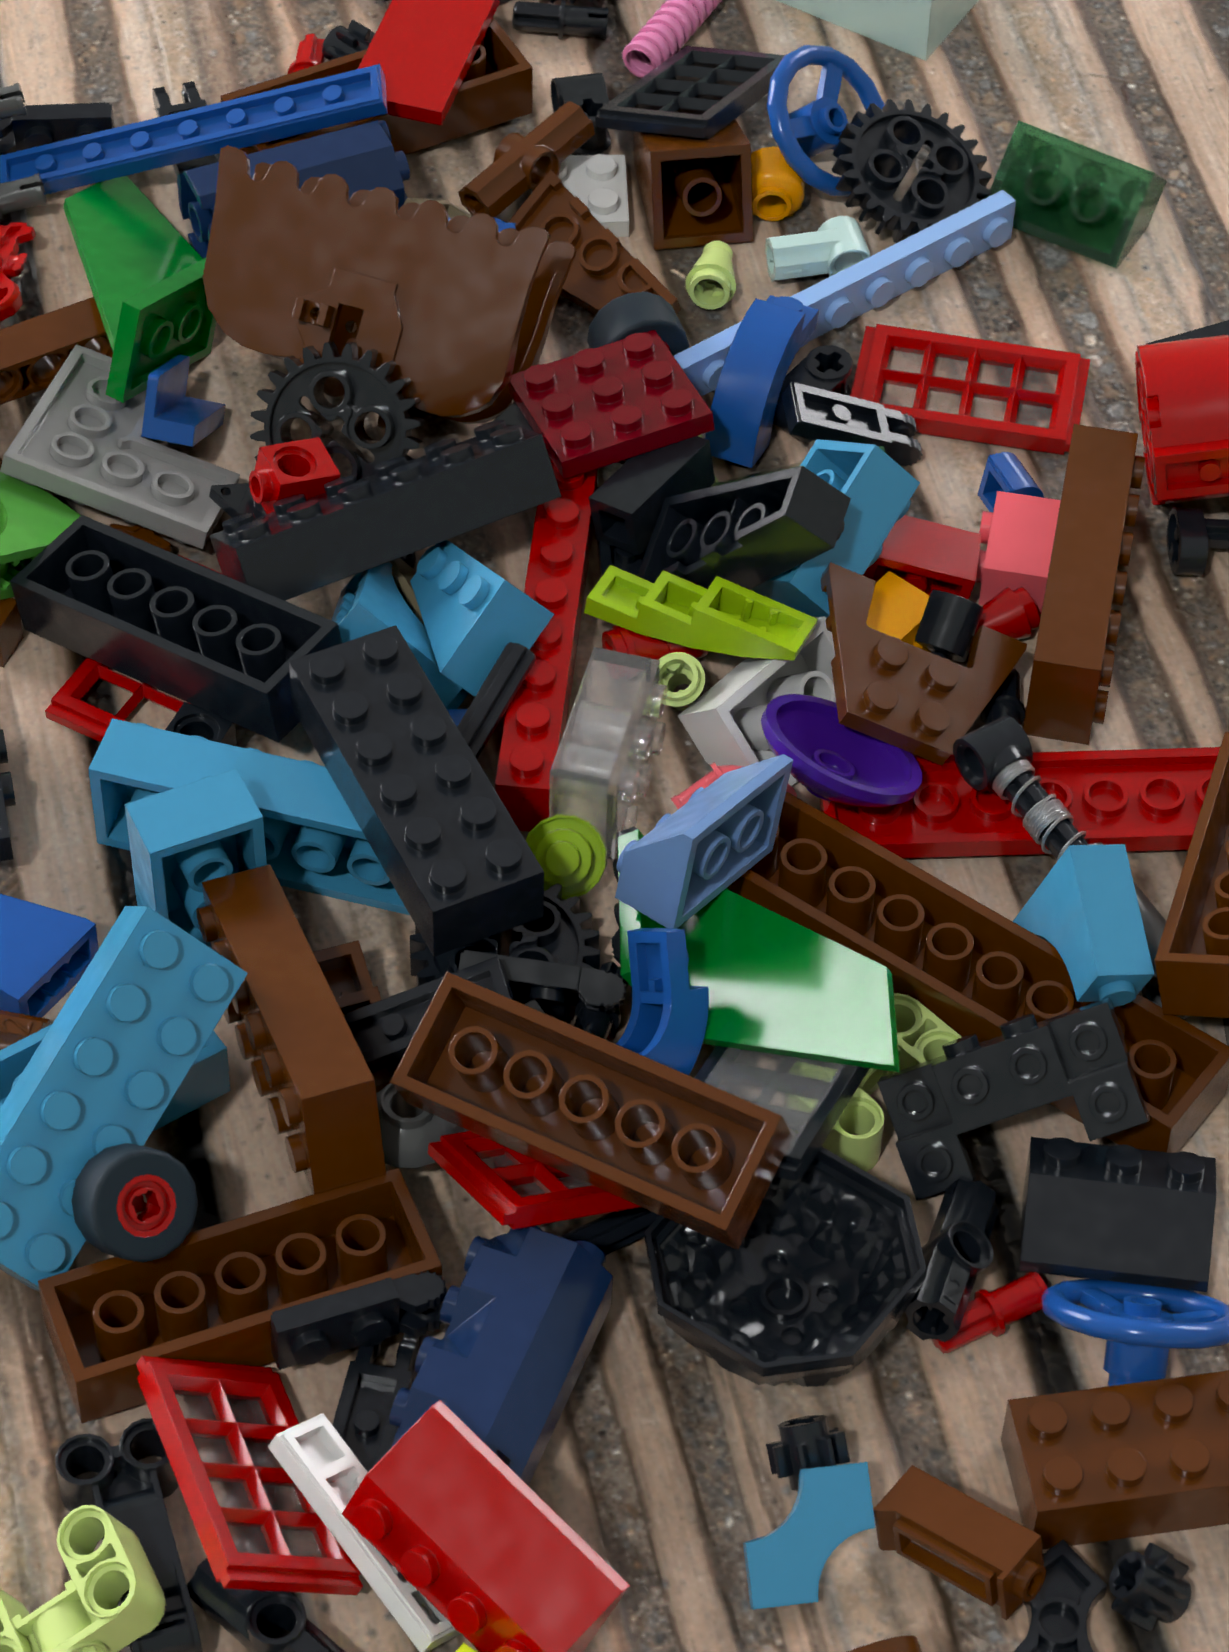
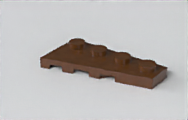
[508,170,681,316]

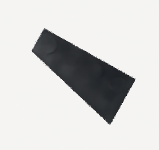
[637,466,851,589]

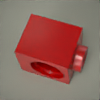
[249,437,341,514]

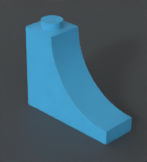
[331,562,468,710]
[1012,844,1154,1007]

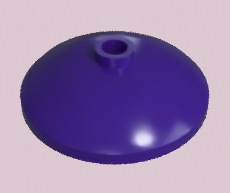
[761,694,922,807]

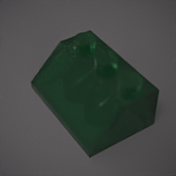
[990,120,1167,268]

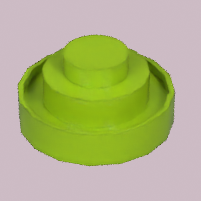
[525,814,607,899]

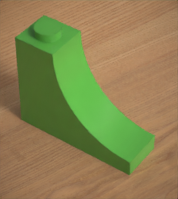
[0,472,81,600]

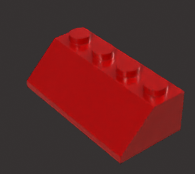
[342,1400,630,1652]

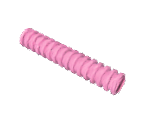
[622,0,723,79]

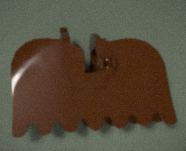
[203,146,577,429]

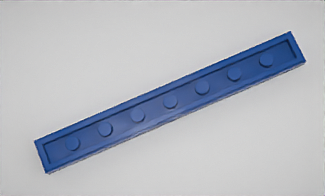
[0,64,388,195]

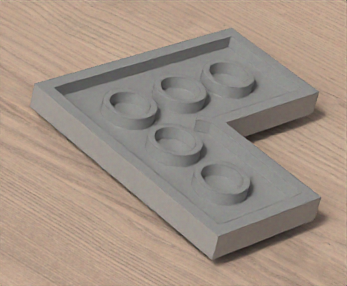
[0,344,240,549]

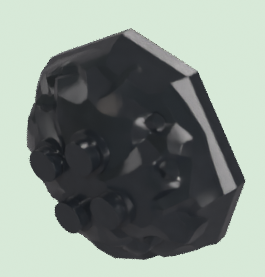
[644,1139,927,1387]

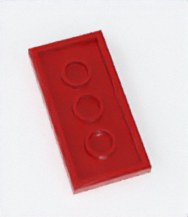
[358,0,500,126]

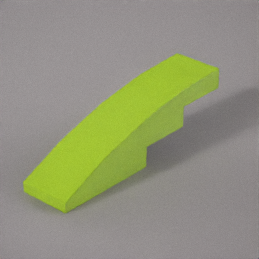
[584,565,818,661]

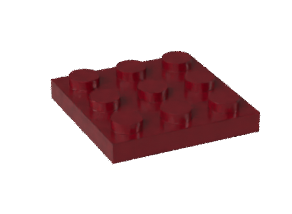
[508,330,715,479]

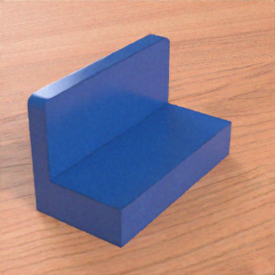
[141,355,226,447]

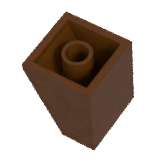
[633,119,753,250]

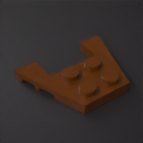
[820,562,1027,766]

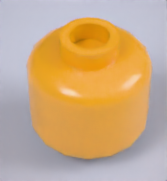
[751,146,805,221]

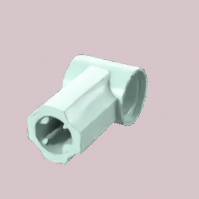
[765,216,871,281]

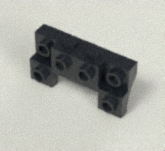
[877,998,1150,1201]

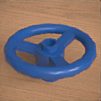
[767,45,884,197]
[1041,1279,1229,1386]

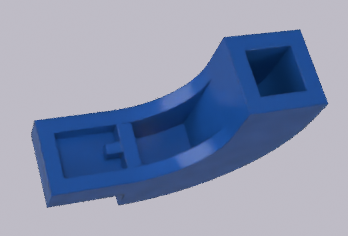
[705,295,819,468]
[616,928,709,1075]

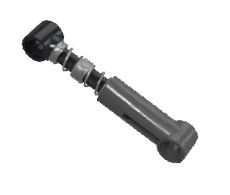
[953,716,1191,1020]

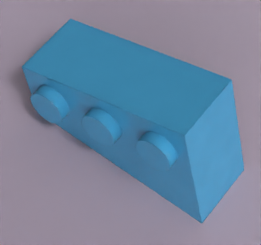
[410,540,554,696]

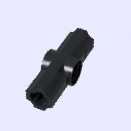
[904,1179,999,1342]
[187,1558,345,1652]

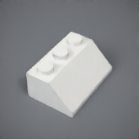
[678,616,836,786]

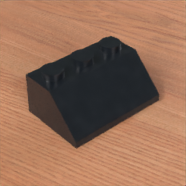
[1019,1137,1216,1292]

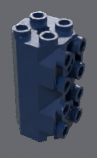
[177,120,410,259]
[389,1225,613,1486]

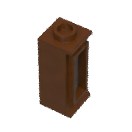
[873,1465,1046,1621]

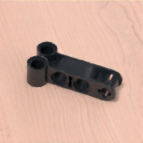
[55,1418,203,1652]

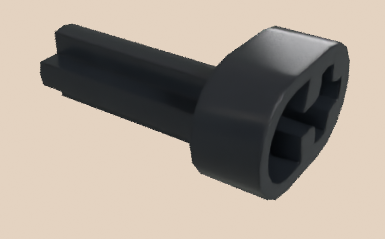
[1166,507,1229,576]

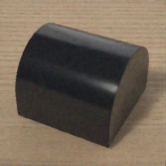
[915,589,984,662]

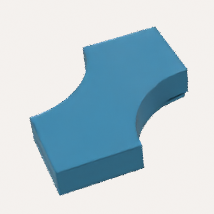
[743,1462,875,1610]

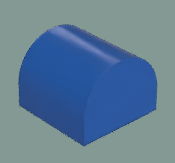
[977,452,1044,512]

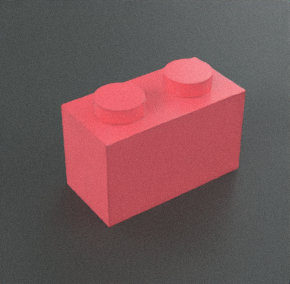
[976,491,1061,614]

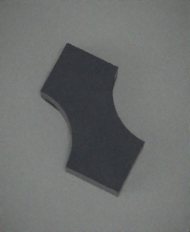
[1014,1540,1107,1652]

